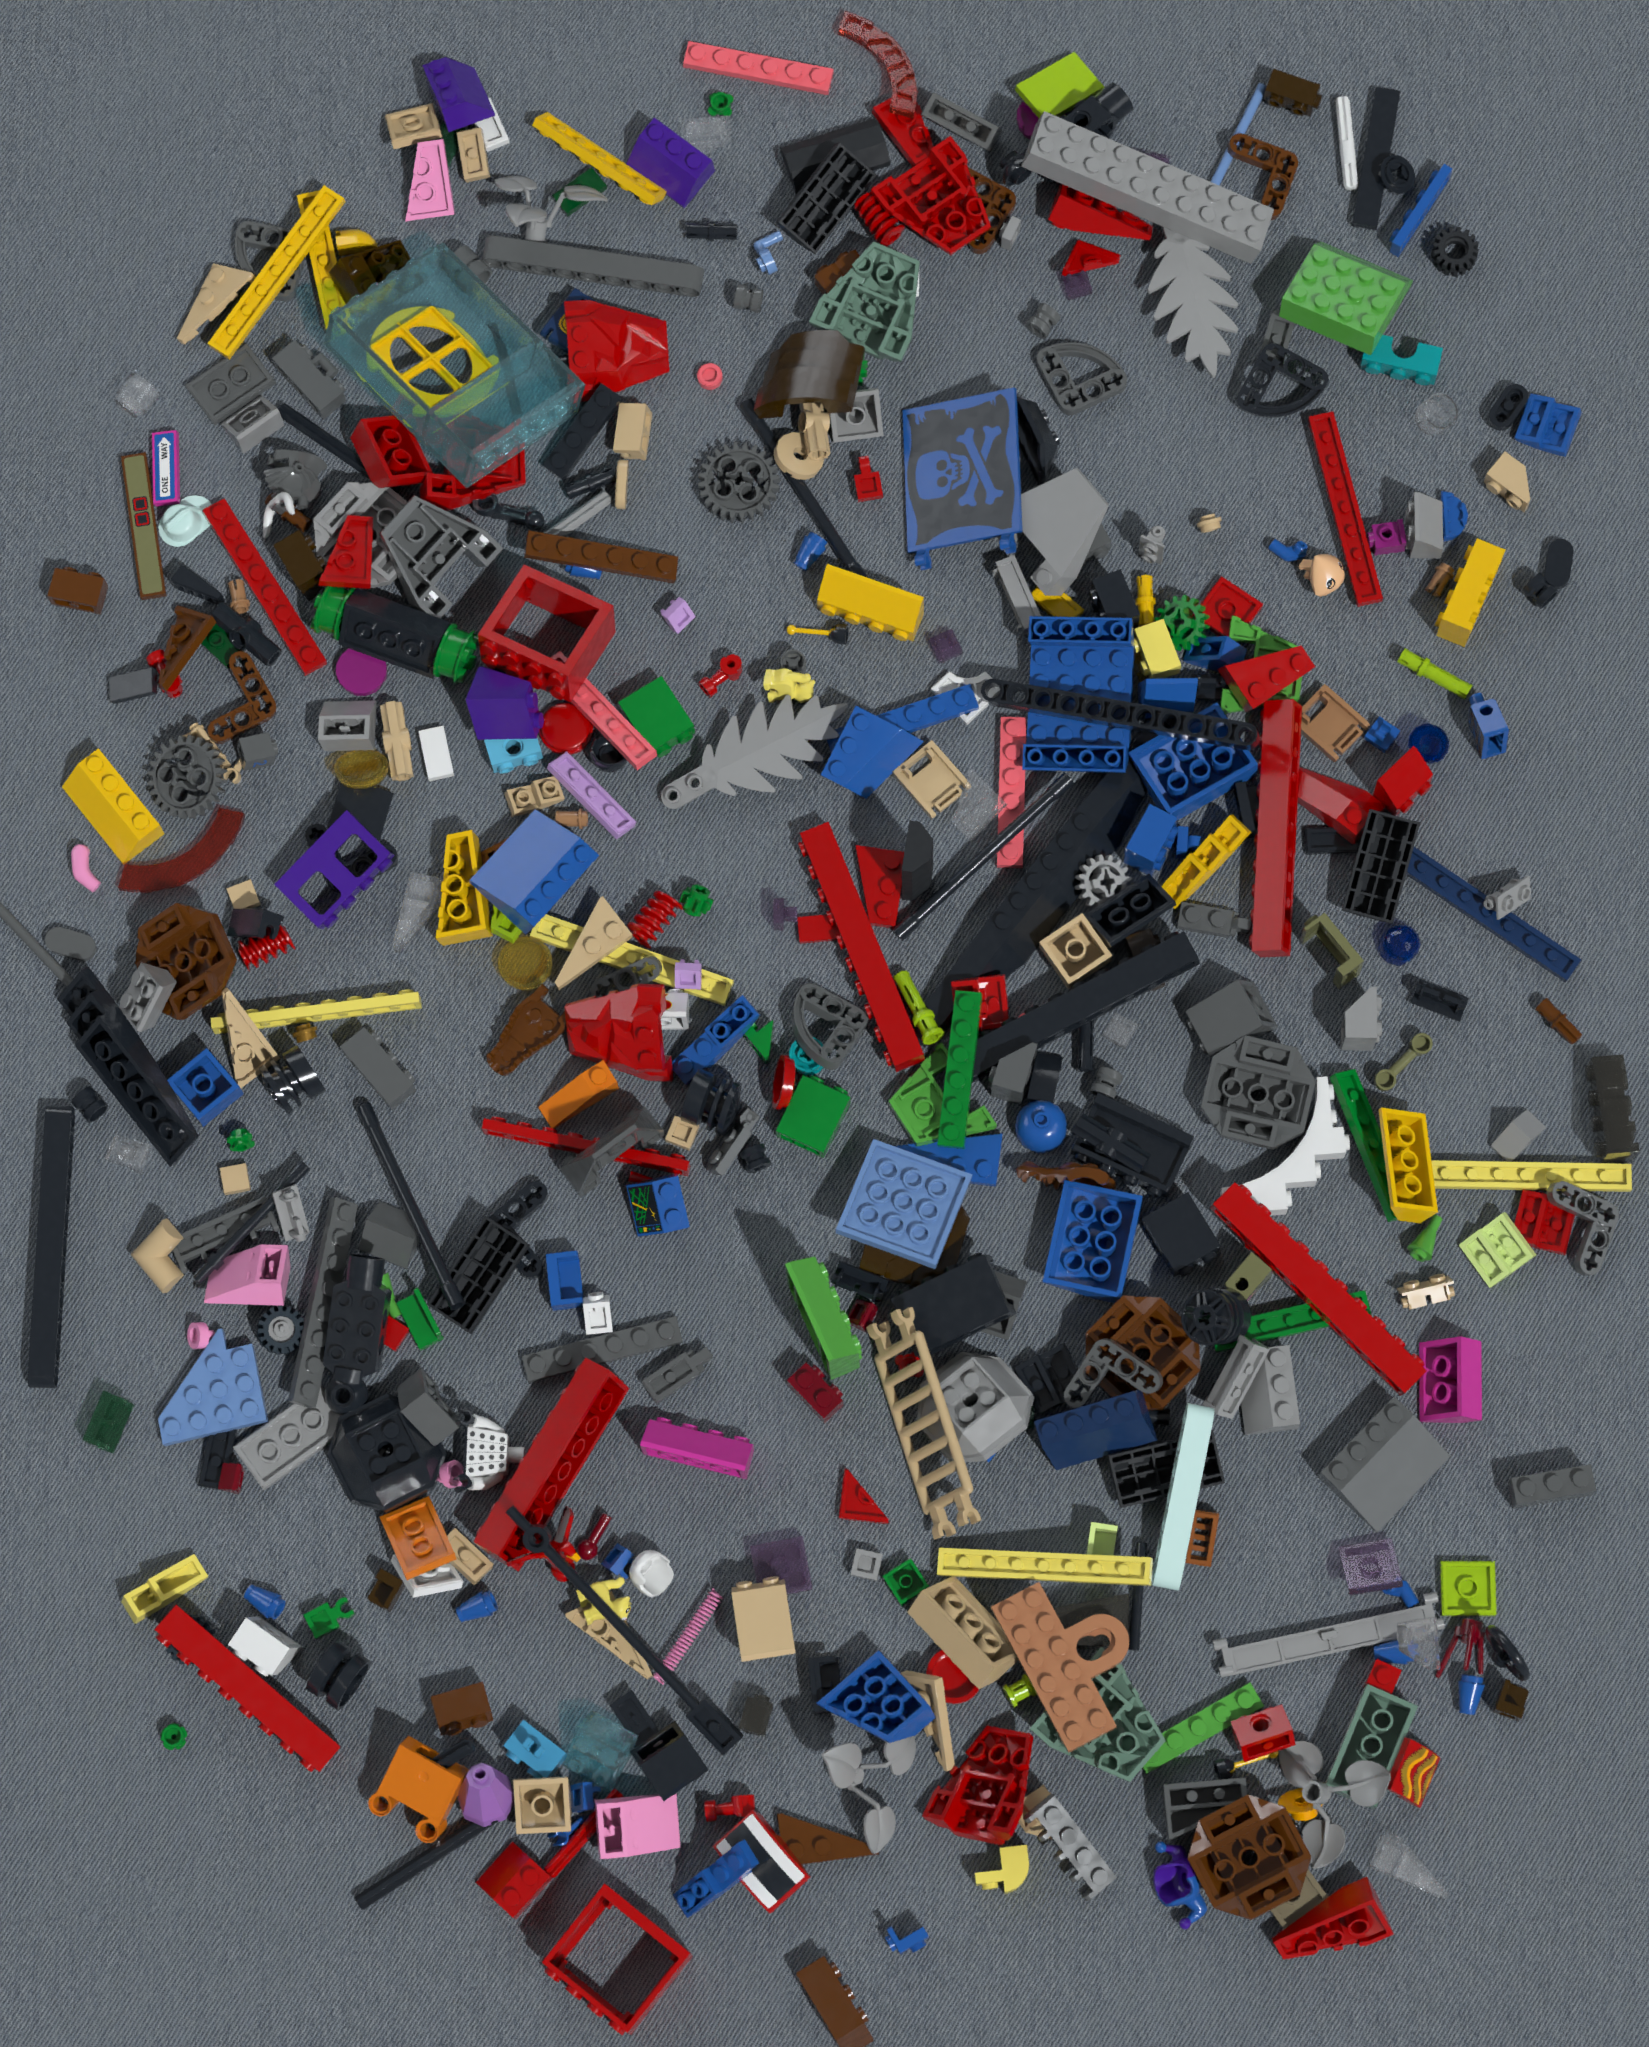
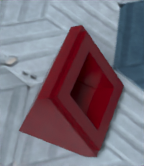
[848,1299,878,1333]
[218,1463,245,1494]

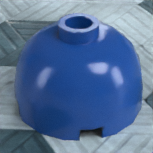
[1015,1100,1068,1154]

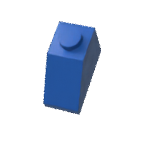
[1183,636,1247,672]

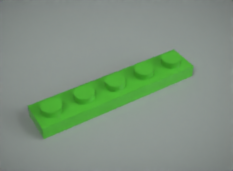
[1143,1683,1264,1774]

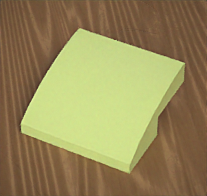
[1459,1212,1536,1288]

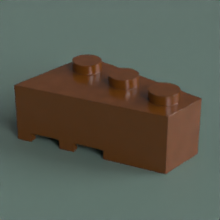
[796,1956,874,2047]

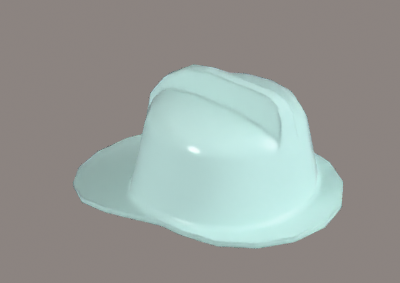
[158,495,212,547]

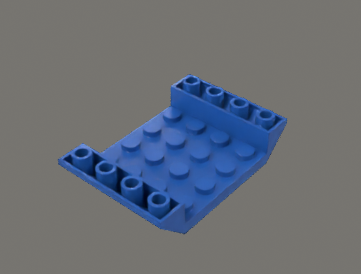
[1022,616,1135,773]

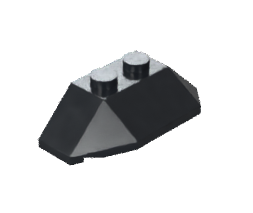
[1017,396,1060,486]

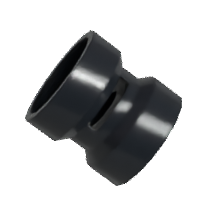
[1522,573,1559,609]
[71,1086,108,1123]

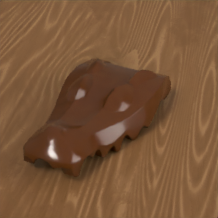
[486,984,567,1076]
[1015,1161,1116,1190]

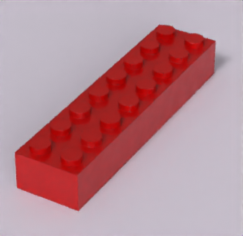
[473,1357,630,1572]

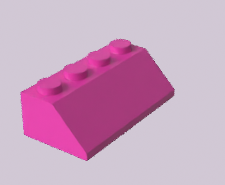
[640,1417,754,1480]

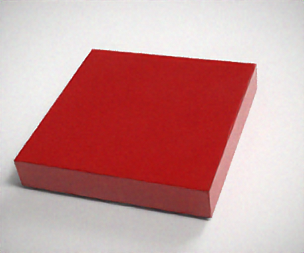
[1192,576,1263,637]

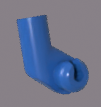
[1268,539,1308,562]
[1381,1578,1419,1609]

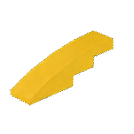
[1161,815,1251,909]

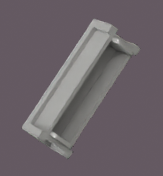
[992,555,1041,638]
[1202,1335,1270,1419]

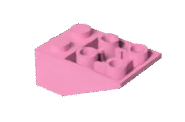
[204,1244,291,1306]
[595,1794,680,1859]

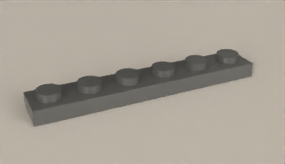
[522,1316,683,1383]

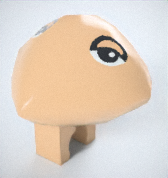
[1298,554,1345,597]

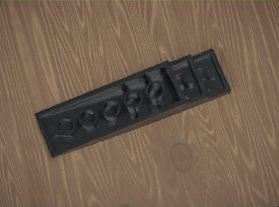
[57,967,199,1167]

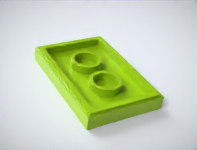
[1015,52,1104,118]

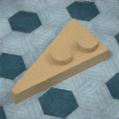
[555,896,633,990]
[221,987,280,1088]

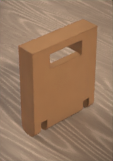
[1301,684,1370,762]

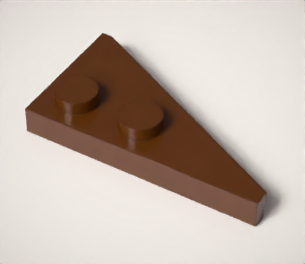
[159,605,216,691]
[777,1813,879,1865]

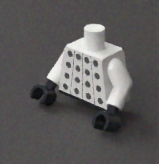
[453,1409,525,1493]

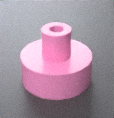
[187,1322,215,1349]
[438,1460,464,1488]

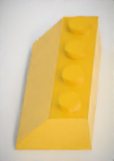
[817,564,924,641]
[62,748,165,865]
[1378,1107,1438,1223]

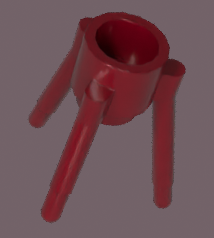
[1435,1619,1485,1678]

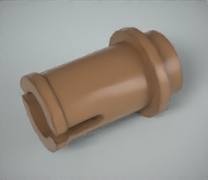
[1425,563,1454,597]
[228,579,250,614]
[555,809,588,829]

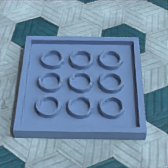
[836,1139,972,1269]

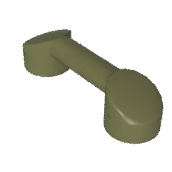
[1374,1033,1433,1091]

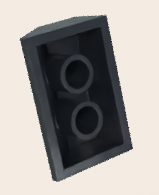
[1084,874,1176,949]

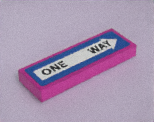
[152,430,180,507]

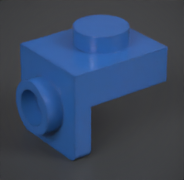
[885,1927,929,1955]

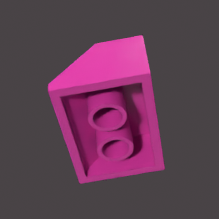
[1419,1336,1482,1423]

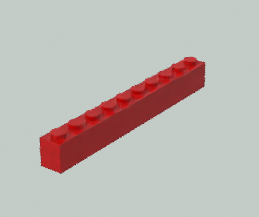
[1249,699,1302,957]
[798,821,925,1072]
[1210,1182,1427,1396]

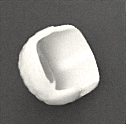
[629,1550,674,1597]

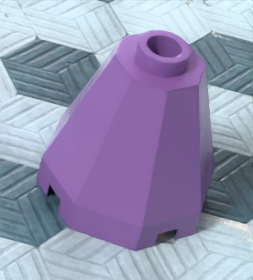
[457,1763,515,1827]

